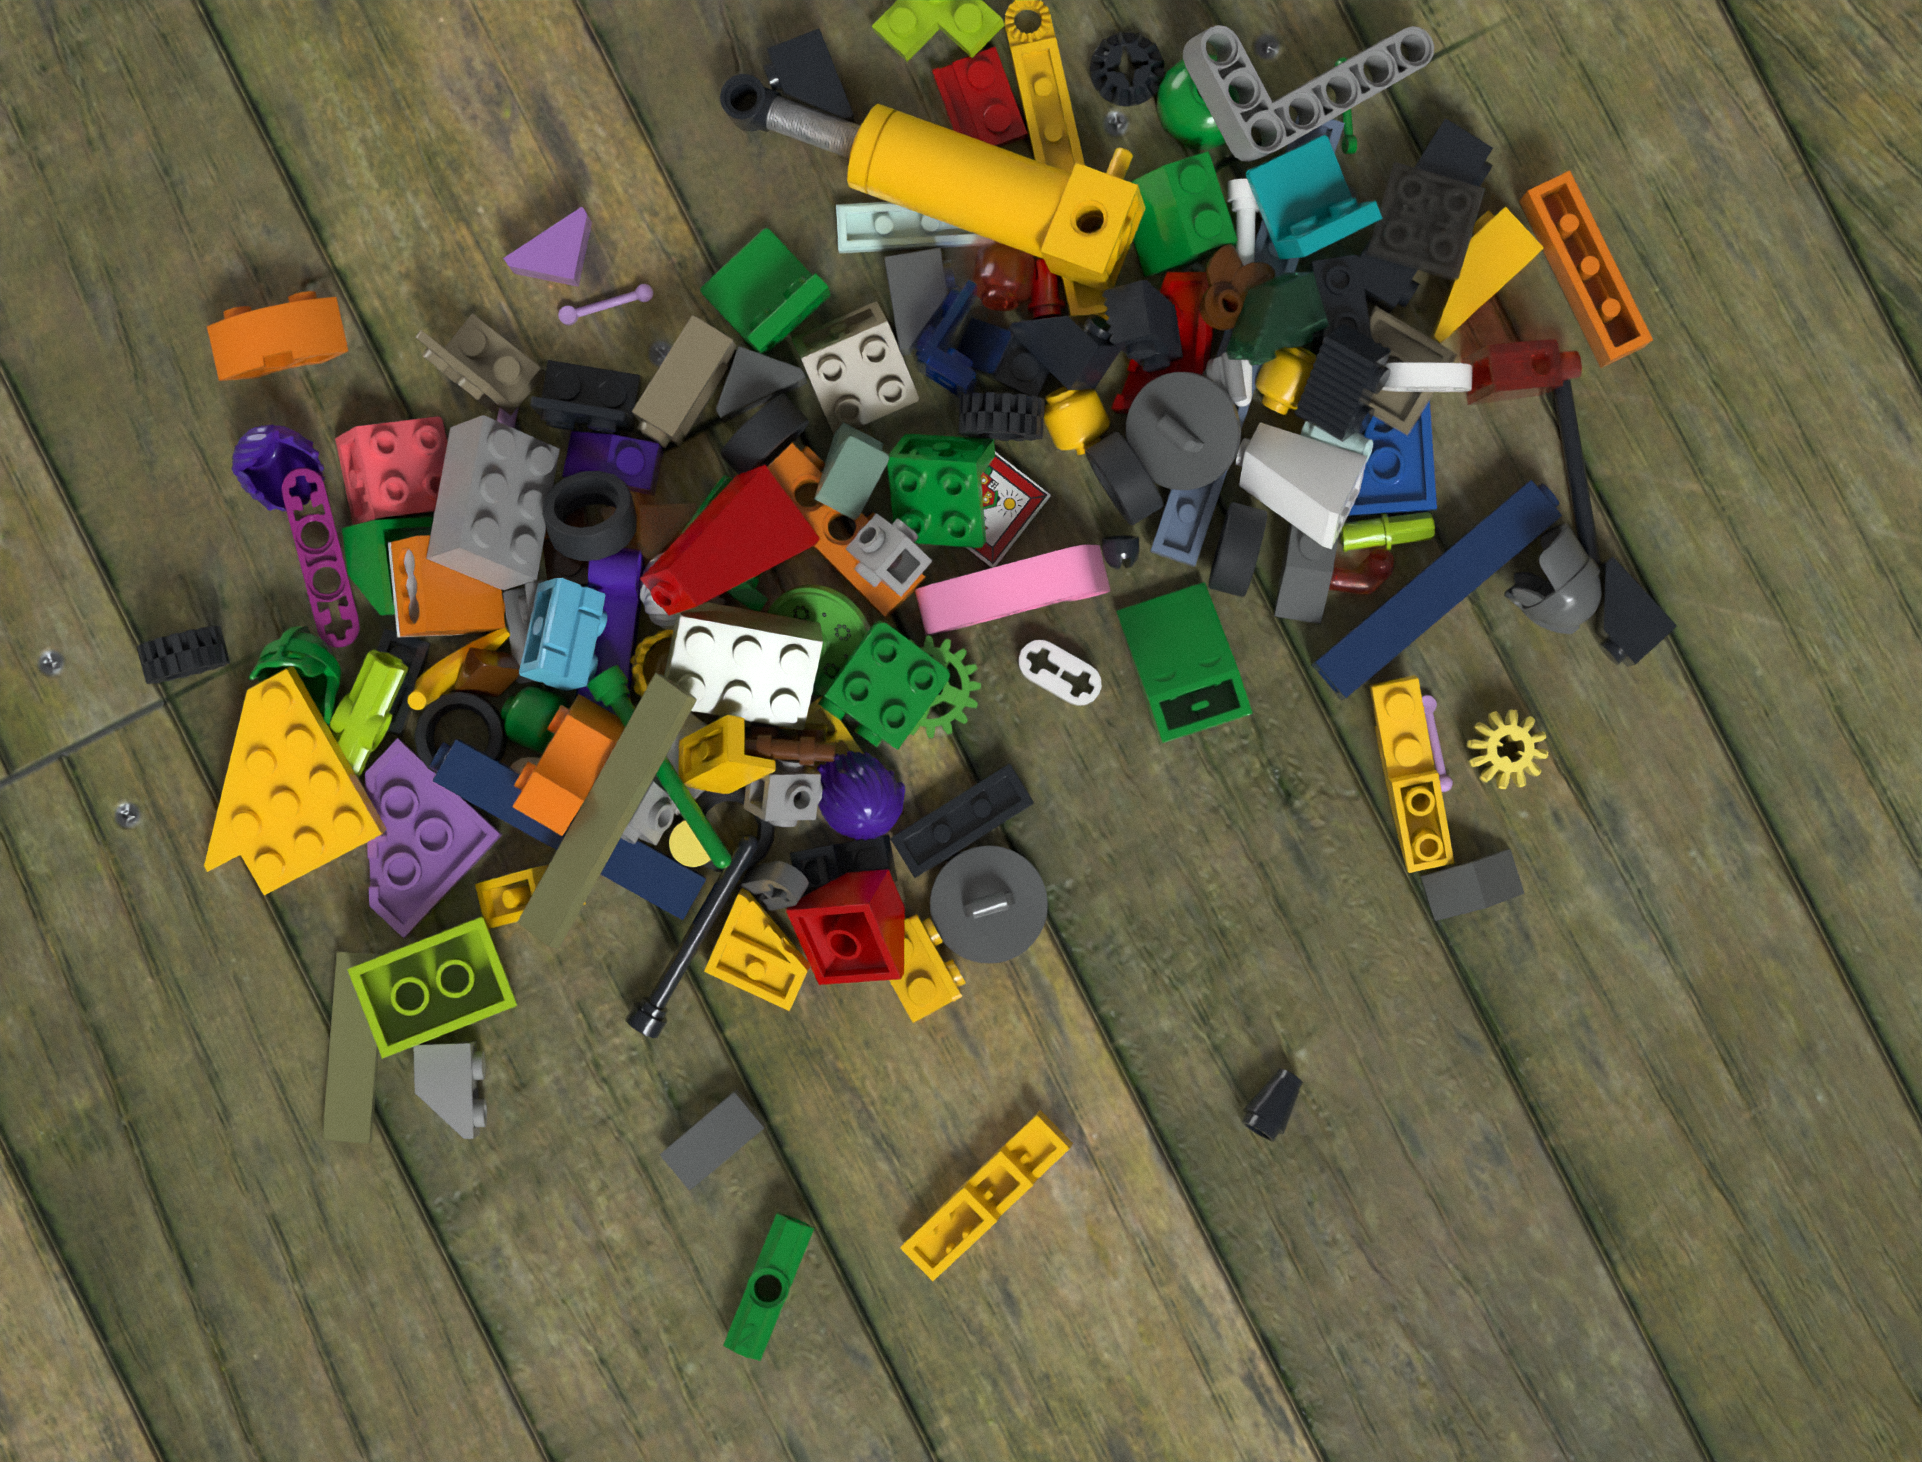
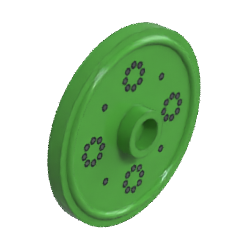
[767,584,870,696]

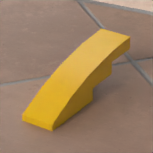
[900,1110,1074,1281]

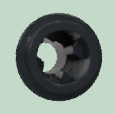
[1241,1068,1303,1142]

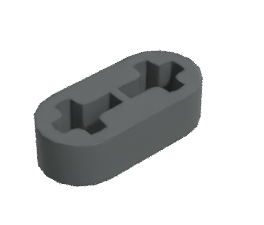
[737,861,809,911]

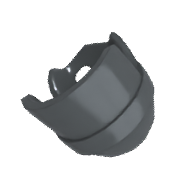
[1504,523,1602,634]

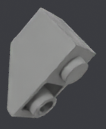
[413,1041,487,1139]

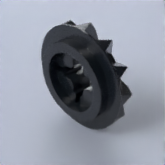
[1090,31,1164,107]

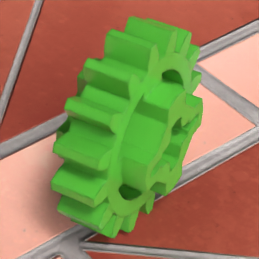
[910,636,981,739]

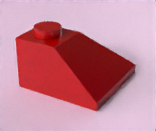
[786,869,905,985]

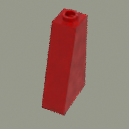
[640,465,820,616]

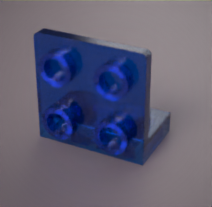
[915,279,978,398]

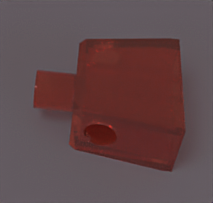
[1462,339,1582,405]

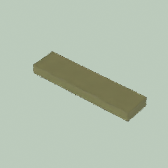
[322,951,383,1143]

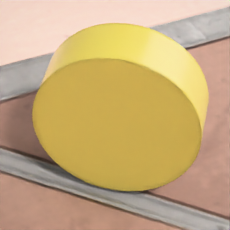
[669,821,711,867]

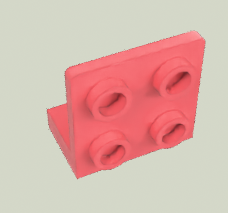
[335,417,447,525]

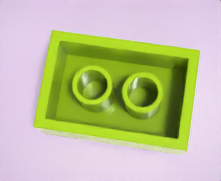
[347,915,518,1059]

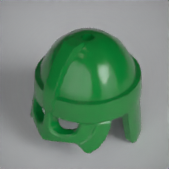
[249,626,341,726]

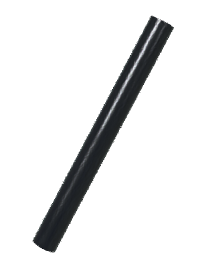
[1552,380,1601,565]

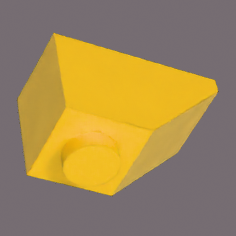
[475,865,586,929]

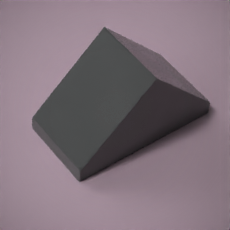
[716,346,807,423]
[1420,849,1525,921]

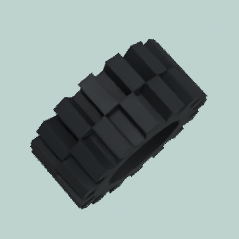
[958,392,1045,441]
[137,625,230,684]

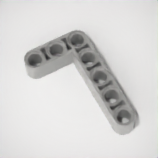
[1183,25,1434,162]

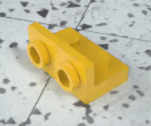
[889,913,966,1023]

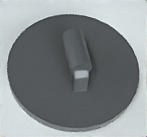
[1126,372,1241,490]
[930,846,1048,964]

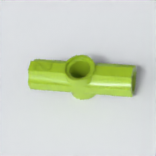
[329,650,409,779]

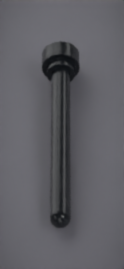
[625,834,758,1038]

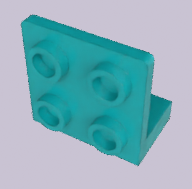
[1246,135,1383,259]

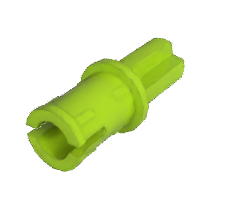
[1340,512,1435,552]

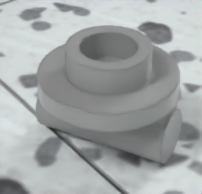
[1202,351,1247,402]

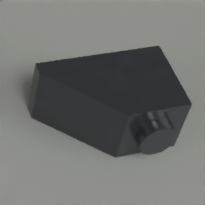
[763,28,855,123]
[1008,314,1121,390]
[1595,557,1677,667]

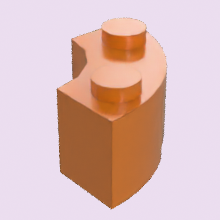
[207,291,348,381]
[513,694,625,836]

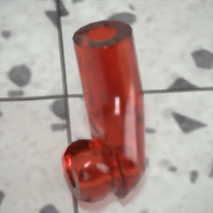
[1329,548,1394,595]

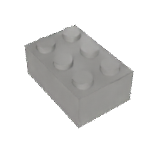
[426,415,559,590]

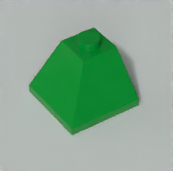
[342,517,434,616]

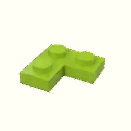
[872,0,1005,62]

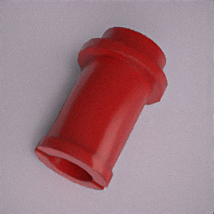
[1027,259,1065,320]

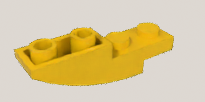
[1369,675,1454,873]

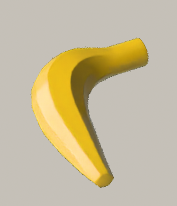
[408,626,511,710]

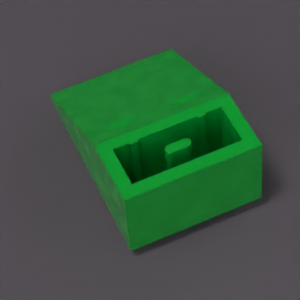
[1116,582,1253,745]

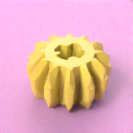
[1466,709,1548,789]

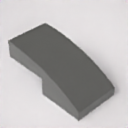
[659,1089,767,1191]

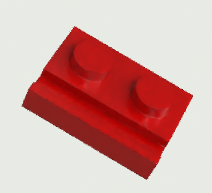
[932,47,1027,147]

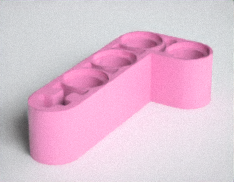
[915,545,1111,636]

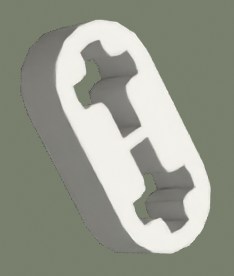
[1382,363,1472,392]
[1018,640,1102,706]

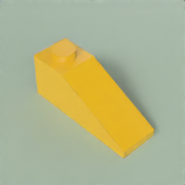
[1430,207,1544,344]

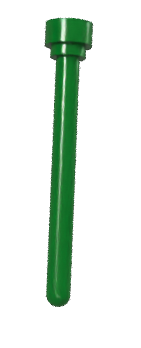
[587,665,732,869]

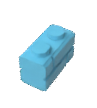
[519,578,607,691]

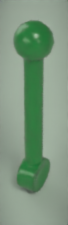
[1334,57,1357,154]

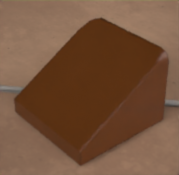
[454,647,520,698]

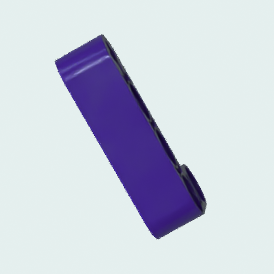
[578,548,645,716]

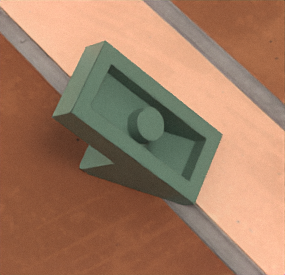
[814,422,889,520]

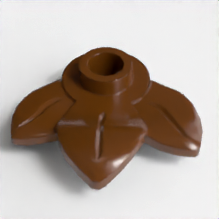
[1199,244,1277,335]

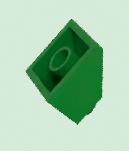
[1131,151,1238,278]

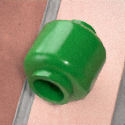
[501,686,570,754]

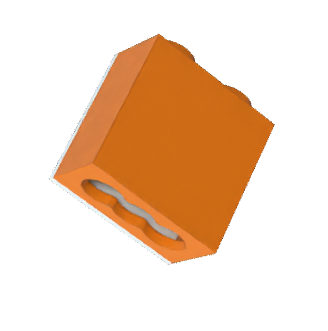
[388,535,505,637]

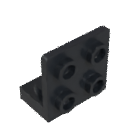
[530,360,642,436]

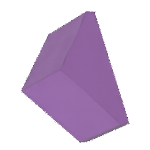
[503,207,592,287]

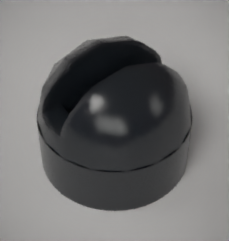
[1102,535,1140,570]

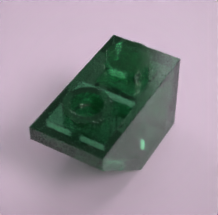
[1226,272,1329,365]

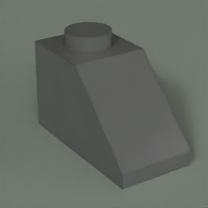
[884,248,956,356]
[1274,523,1339,624]

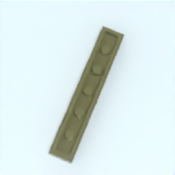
[517,673,697,948]

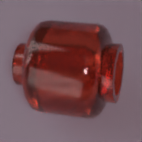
[972,241,1035,311]

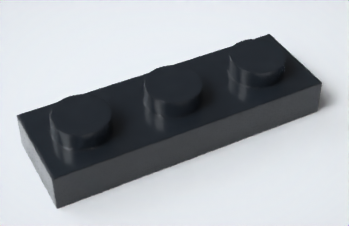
[890,763,1034,878]

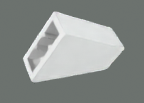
[1236,423,1367,549]

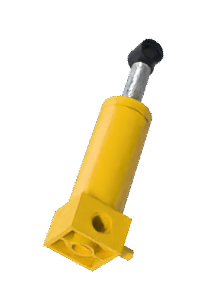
[720,74,1146,292]

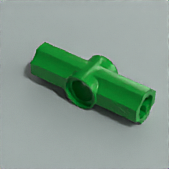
[723,1212,815,1361]

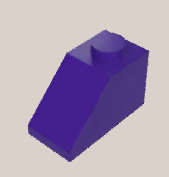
[562,431,664,496]

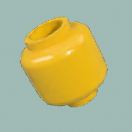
[1255,341,1317,415]
[1044,386,1110,455]

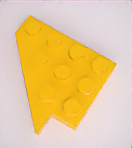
[204,666,387,895]

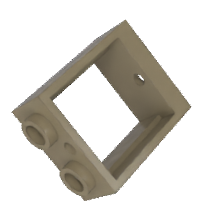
[632,315,737,448]

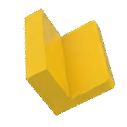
[678,715,776,794]

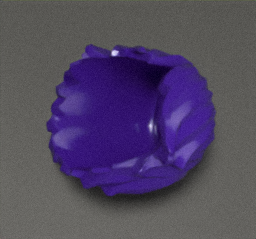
[231,424,325,512]
[817,751,906,841]

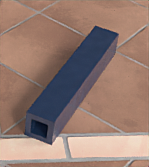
[1311,480,1562,700]
[429,737,706,920]

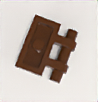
[744,722,837,766]

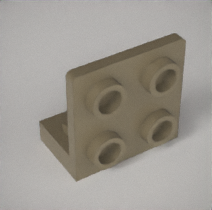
[791,301,919,435]
[415,313,546,416]

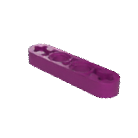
[282,467,360,648]

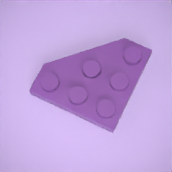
[365,738,503,938]

